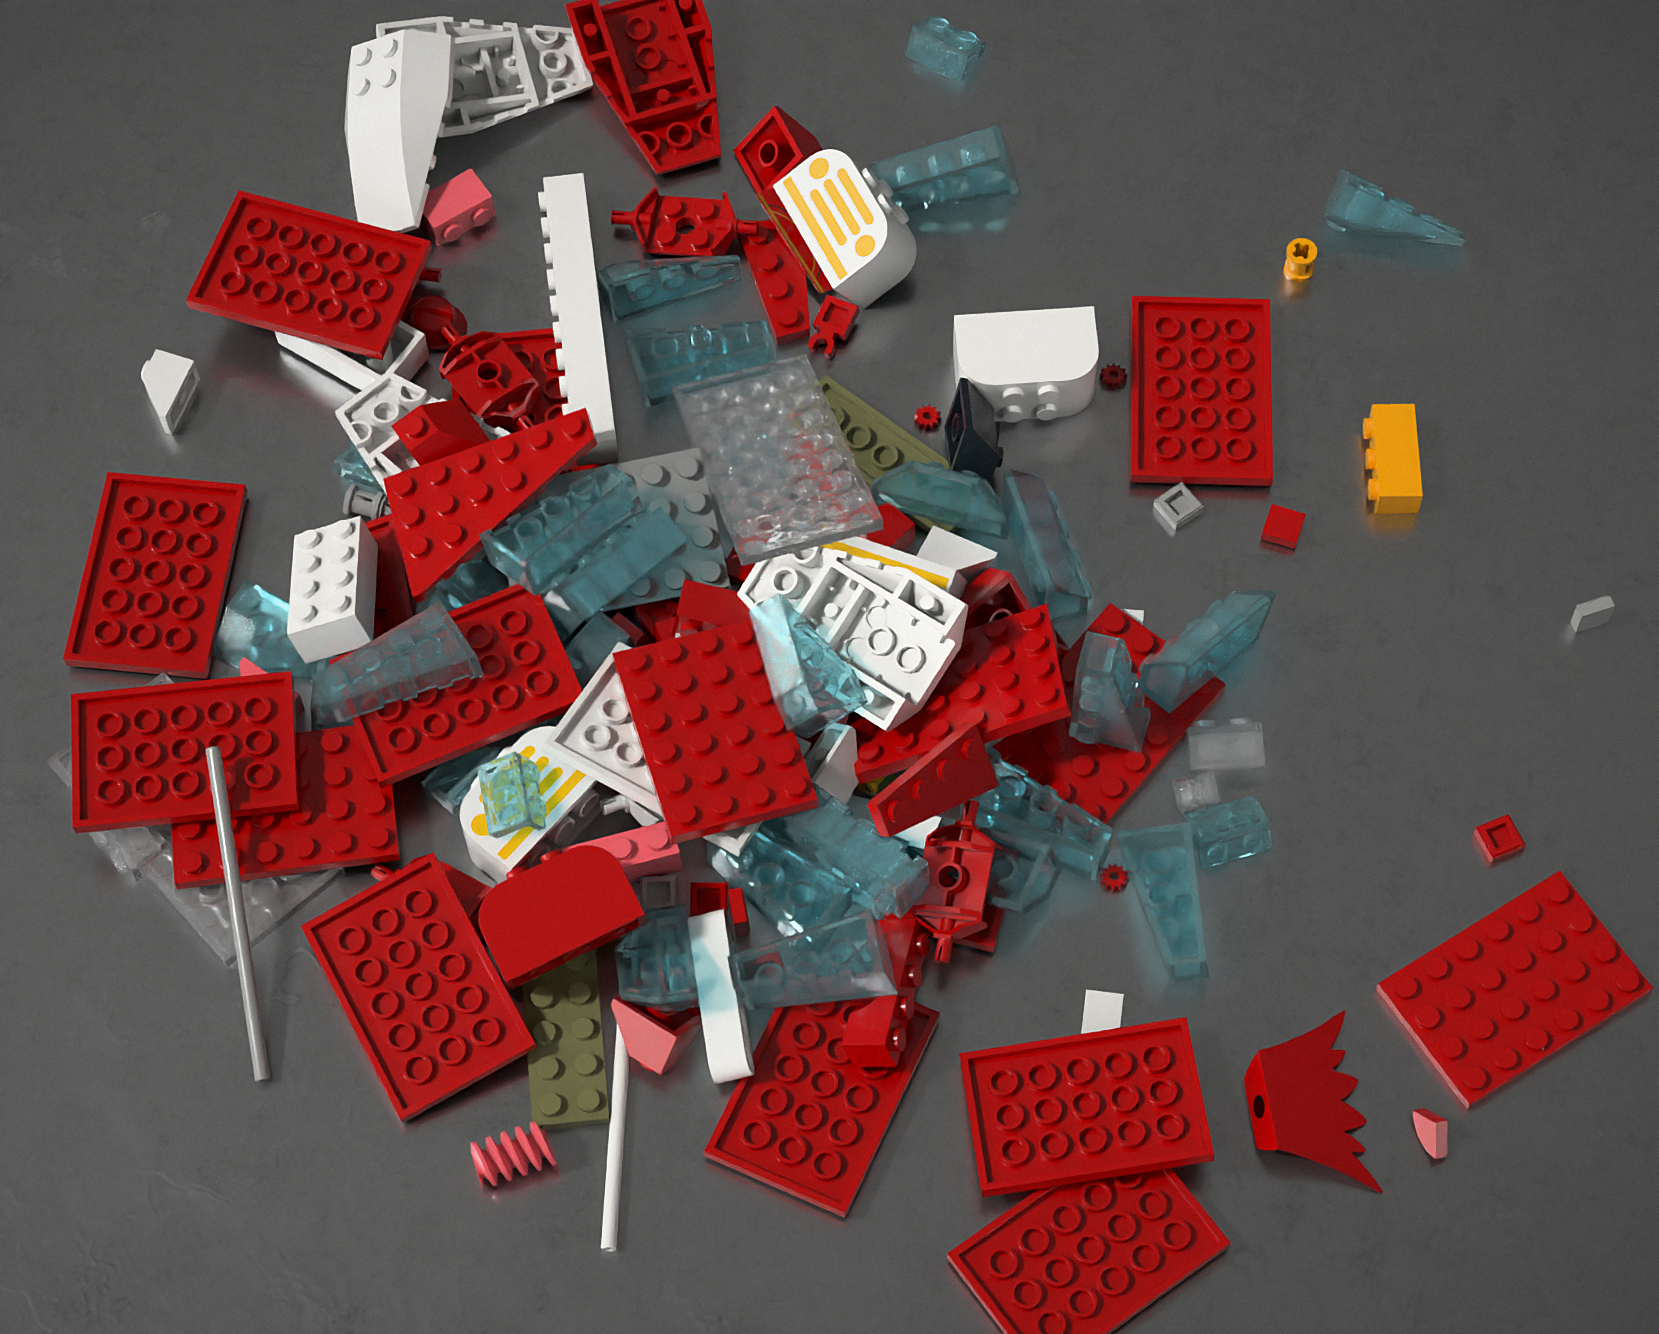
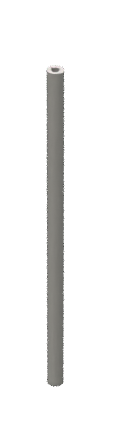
[205,746,271,1082]

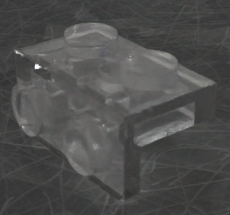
[1185,718,1265,773]
[89,826,169,882]

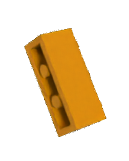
[1363,404,1423,514]

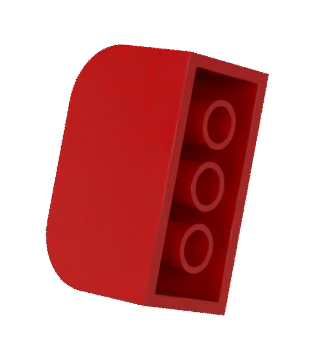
[479,845,647,990]

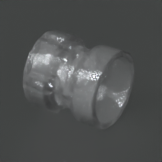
[1172,770,1220,815]

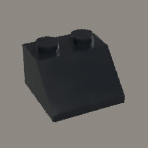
[944,377,1003,481]

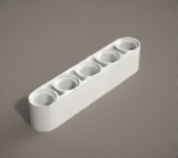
[688,908,754,1084]

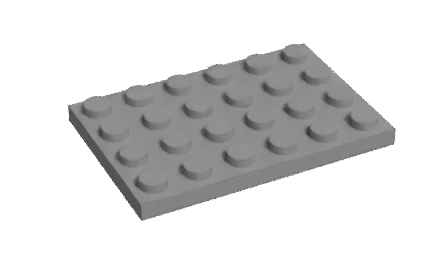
[497,447,730,623]

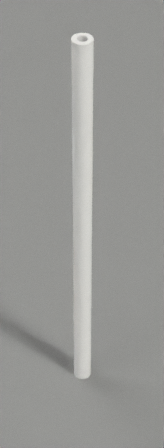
[601,928,639,1252]

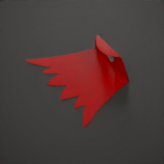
[1244,1010,1383,1193]

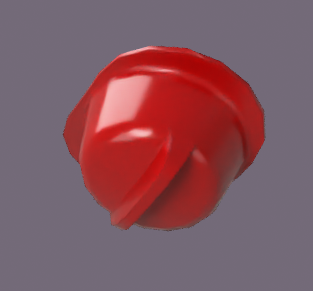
[400,295,467,350]

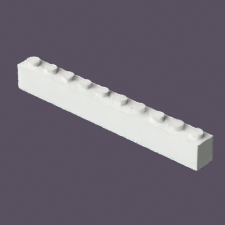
[538,173,619,466]

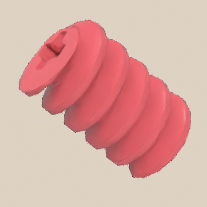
[471,1121,557,1188]

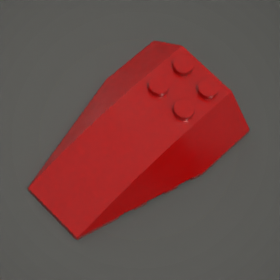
[565,0,721,176]

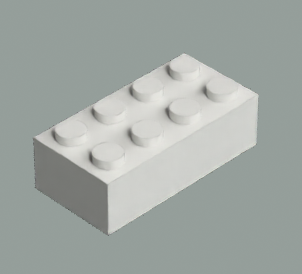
[275,320,430,391]
[287,516,378,664]

